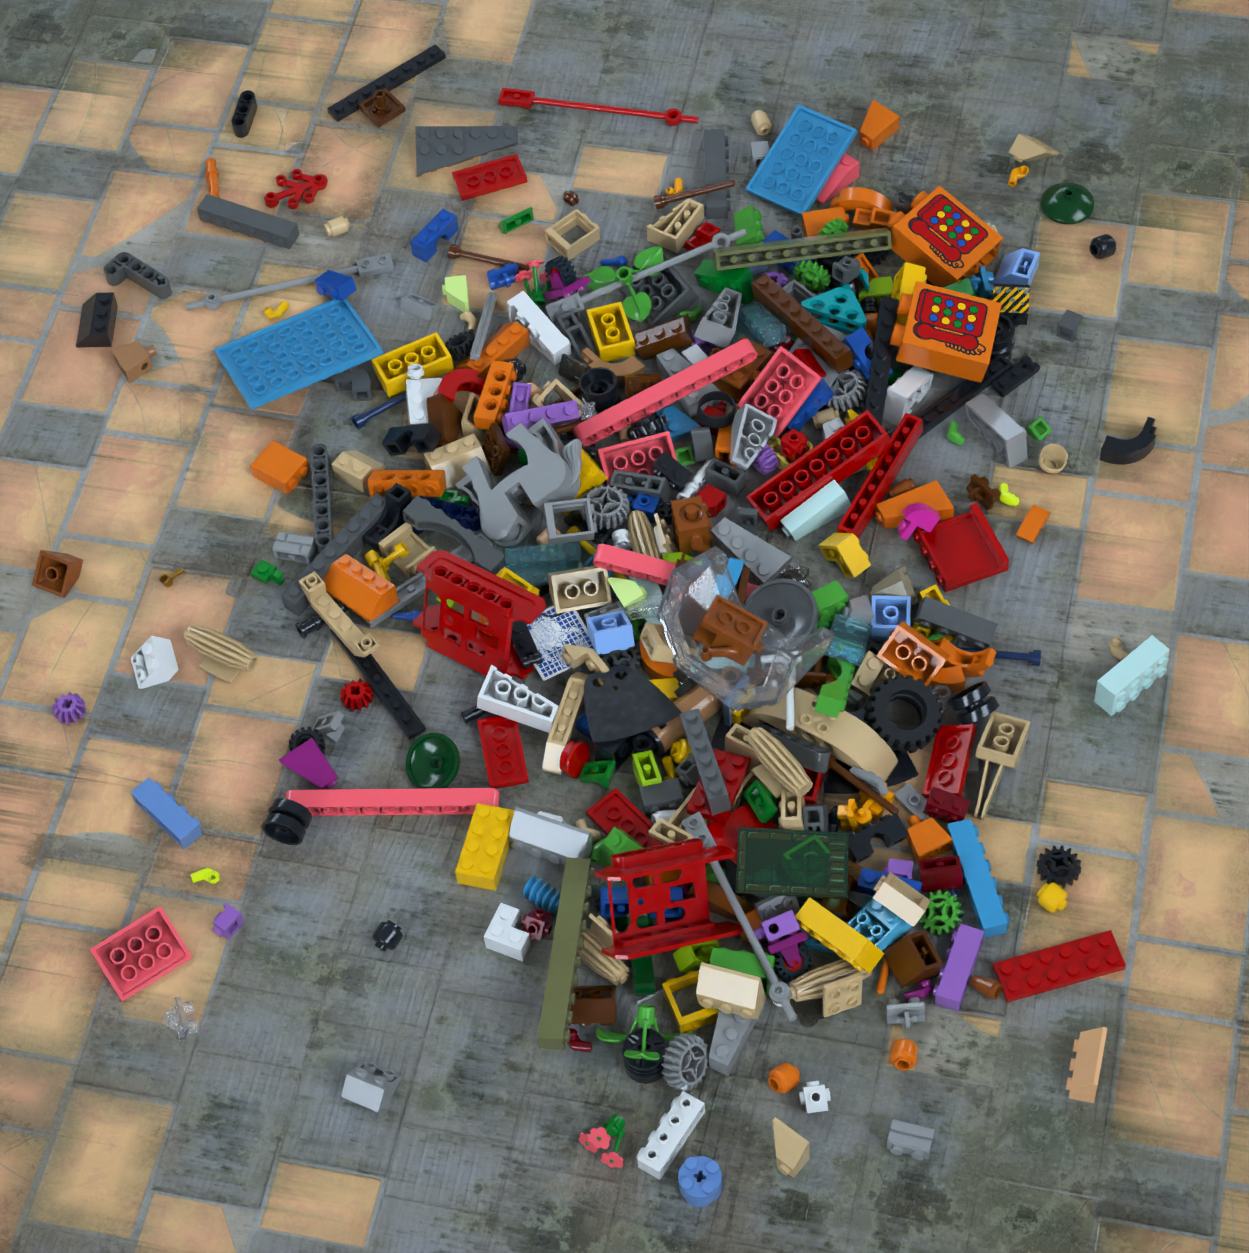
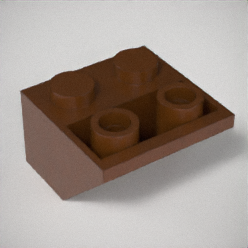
[883,930,943,988]

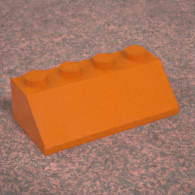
[455,321,531,379]
[324,554,399,622]

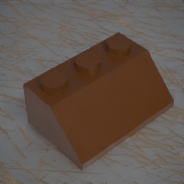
[634,313,693,361]
[568,985,617,1026]

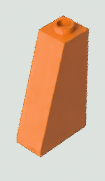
[874,480,954,529]

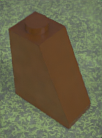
[427,393,463,448]

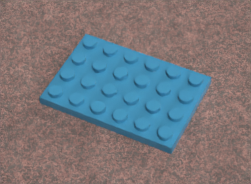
[745,104,858,217]

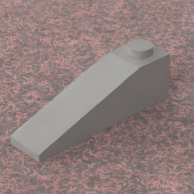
[730,403,777,470]

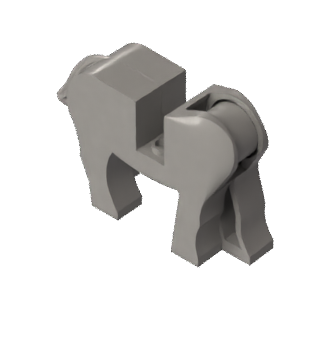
[455,418,582,547]

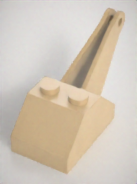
[974,711,1031,820]

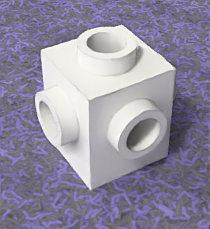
[799,1081,831,1113]

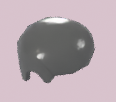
[893,191,913,215]

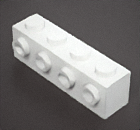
[637,1091,705,1180]

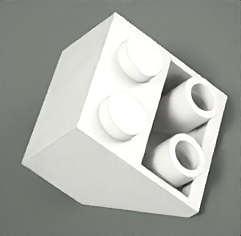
[131,636,179,689]

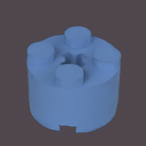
[678,1156,722,1207]

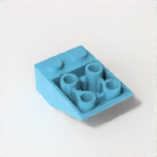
[848,898,913,951]

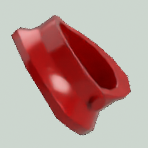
[560,741,590,779]

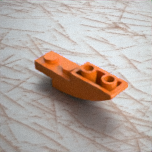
[853,207,897,231]

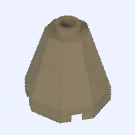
[870,565,918,605]

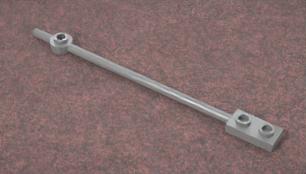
[545,228,747,322]
[186,253,394,311]
[682,812,797,1022]

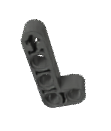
[103,252,172,299]

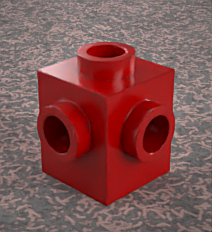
[780,429,807,462]

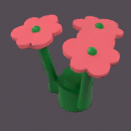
[515,260,551,306]
[578,1114,626,1168]

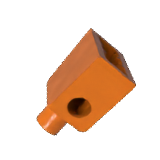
[907,815,953,866]

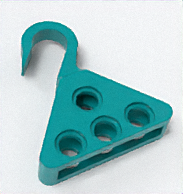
[801,268,869,334]

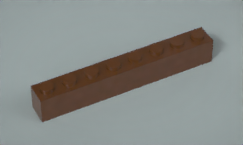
[751,274,854,374]

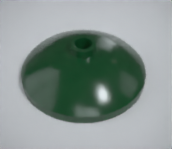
[1041,182,1094,224]
[406,733,460,789]

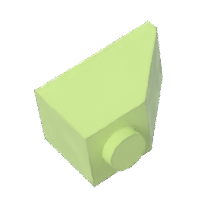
[442,275,470,312]
[607,577,649,615]

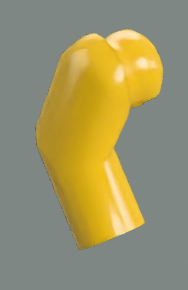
[662,756,677,781]

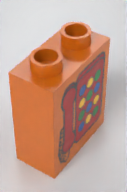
[887,185,1003,288]
[890,281,1002,383]

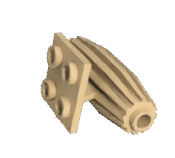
[627,510,678,559]
[184,624,259,683]
[747,727,813,799]
[579,913,629,985]
[789,959,872,1018]

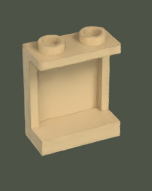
[378,522,437,579]

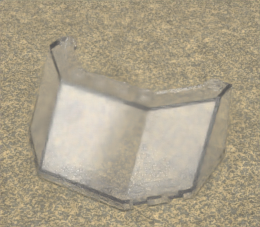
[656,546,835,711]

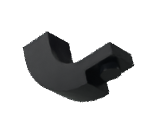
[1100,417,1157,465]
[362,482,411,549]

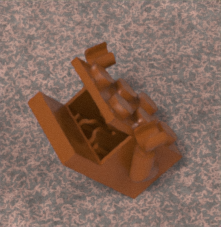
[710,336,772,404]
[671,496,721,559]
[692,594,768,667]

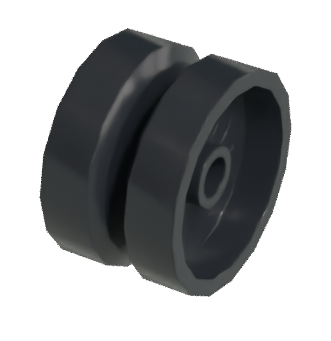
[990,314,1015,360]
[948,681,999,725]
[261,798,312,845]

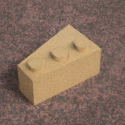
[646,198,704,253]

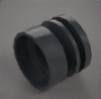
[579,367,620,416]
[622,1028,667,1084]

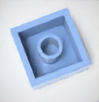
[871,595,911,641]
[586,610,635,654]

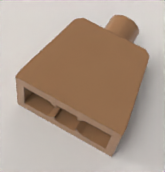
[111,341,158,383]

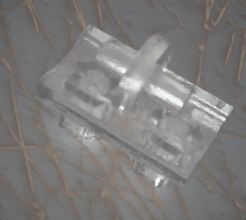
[162,997,198,1040]

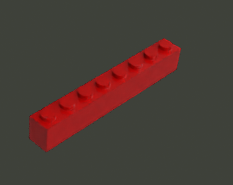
[837,413,923,539]

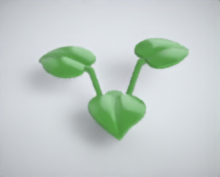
[584,246,664,322]
[596,1004,693,1061]

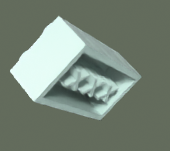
[1094,635,1170,716]

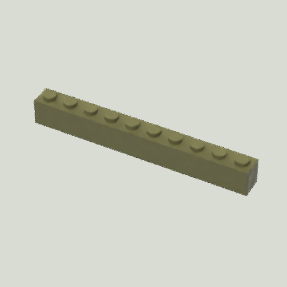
[712,228,892,271]
[538,857,595,1050]

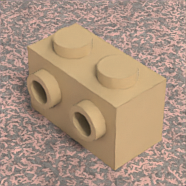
[778,789,806,835]

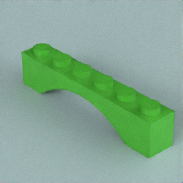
[814,655,856,718]

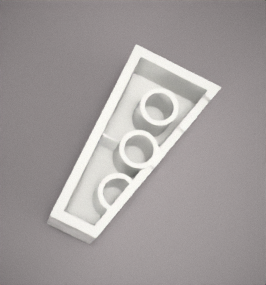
[507,291,571,365]
[477,665,558,733]

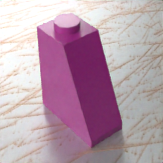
[279,738,339,790]

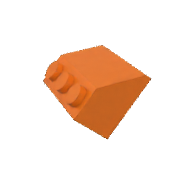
[876,621,950,686]

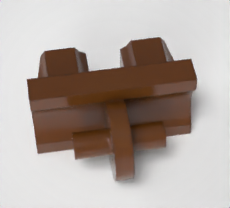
[966,474,1001,510]

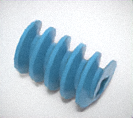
[522,875,561,916]

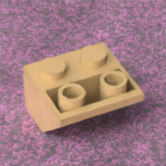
[850,651,900,700]

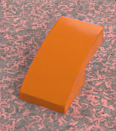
[1016,505,1051,544]

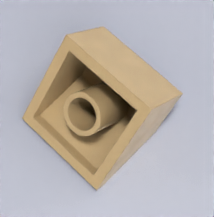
[331,450,386,493]

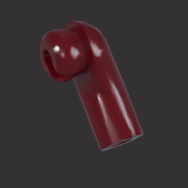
[567,1028,592,1053]

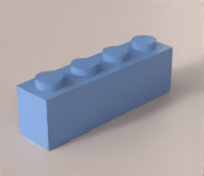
[131,777,202,850]

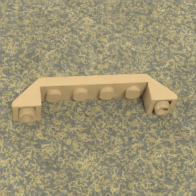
[299,571,380,657]
[562,644,619,691]
[542,671,595,775]

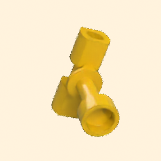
[365,542,410,582]

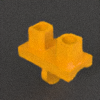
[859,782,894,820]
[837,799,872,833]

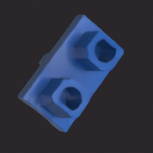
[487,263,519,290]

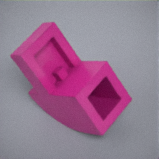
[897,503,940,541]

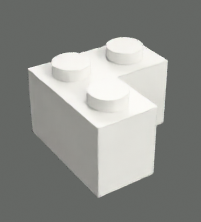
[484,903,531,961]

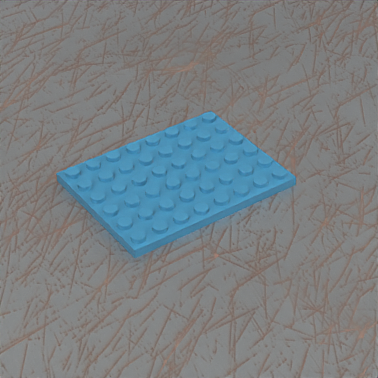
[214,298,383,410]

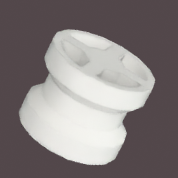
[612,529,632,550]

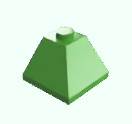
[599,827,645,883]

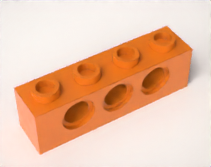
[474,360,517,430]
[367,470,447,497]

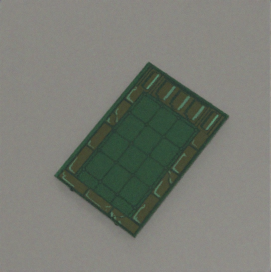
[735,827,849,899]

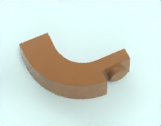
[581,347,645,387]

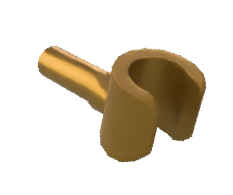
[159,567,184,587]

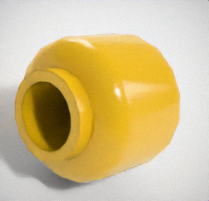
[670,739,691,764]
[1037,882,1068,913]

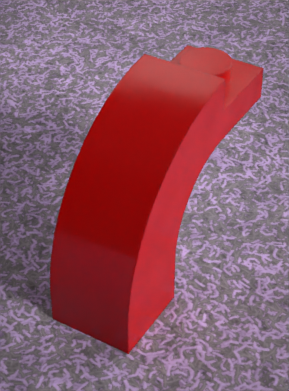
[433,369,486,403]

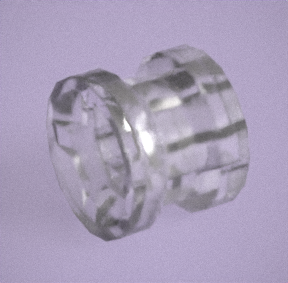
[578,401,598,420]

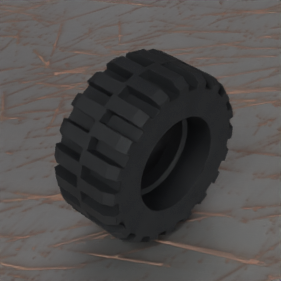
[864,675,943,754]

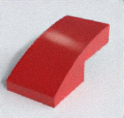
[684,221,720,251]

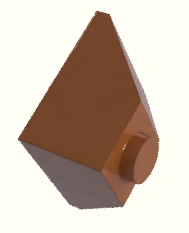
[32,550,83,598]

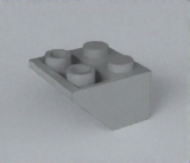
[341,1062,401,1112]

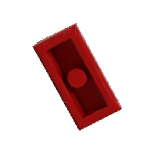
[792,349,827,378]

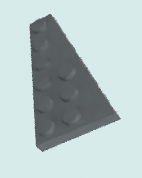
[415,126,518,177]

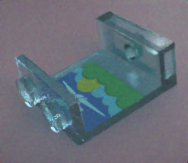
[823,614,873,666]

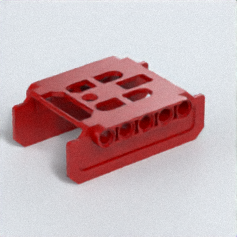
[412,550,546,679]
[594,838,744,959]

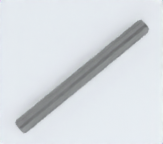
[470,292,497,361]

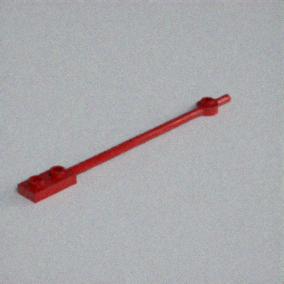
[498,88,699,126]

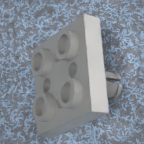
[754,894,800,933]

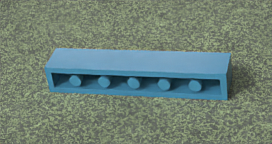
[947,818,1010,938]

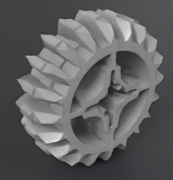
[824,369,867,412]
[579,484,630,530]
[661,1033,709,1091]

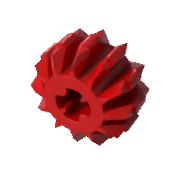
[340,679,373,712]

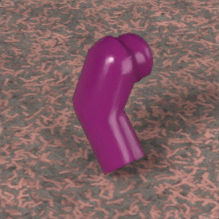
[904,980,933,1003]

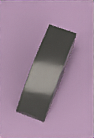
[555,311,597,361]

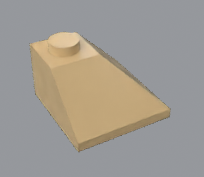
[1009,134,1059,162]
[773,1117,810,1178]

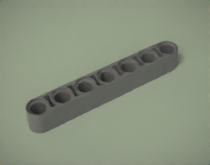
[311,443,334,554]

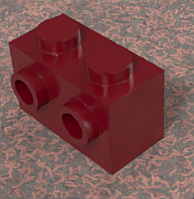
[923,786,971,823]
[918,856,963,892]

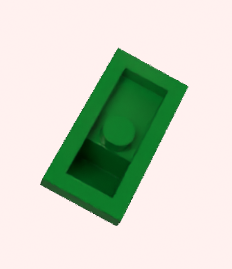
[578,760,616,790]
[744,780,779,824]

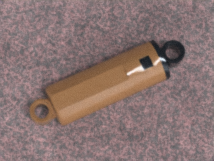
[633,666,740,756]

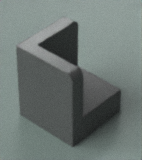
[1056,310,1083,342]

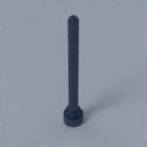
[351,391,406,430]
[957,647,1041,666]

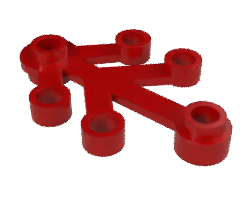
[264,169,328,209]

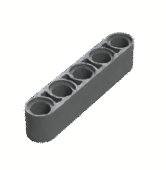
[753,724,830,773]

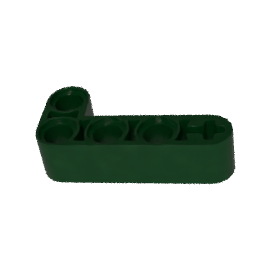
[626,913,656,996]

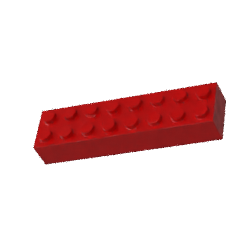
[746,410,893,532]

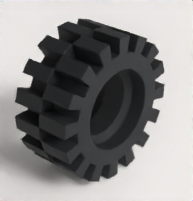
[445,331,475,362]
[289,727,326,754]

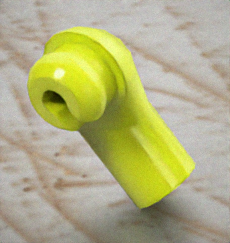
[999,483,1019,506]
[190,868,220,884]

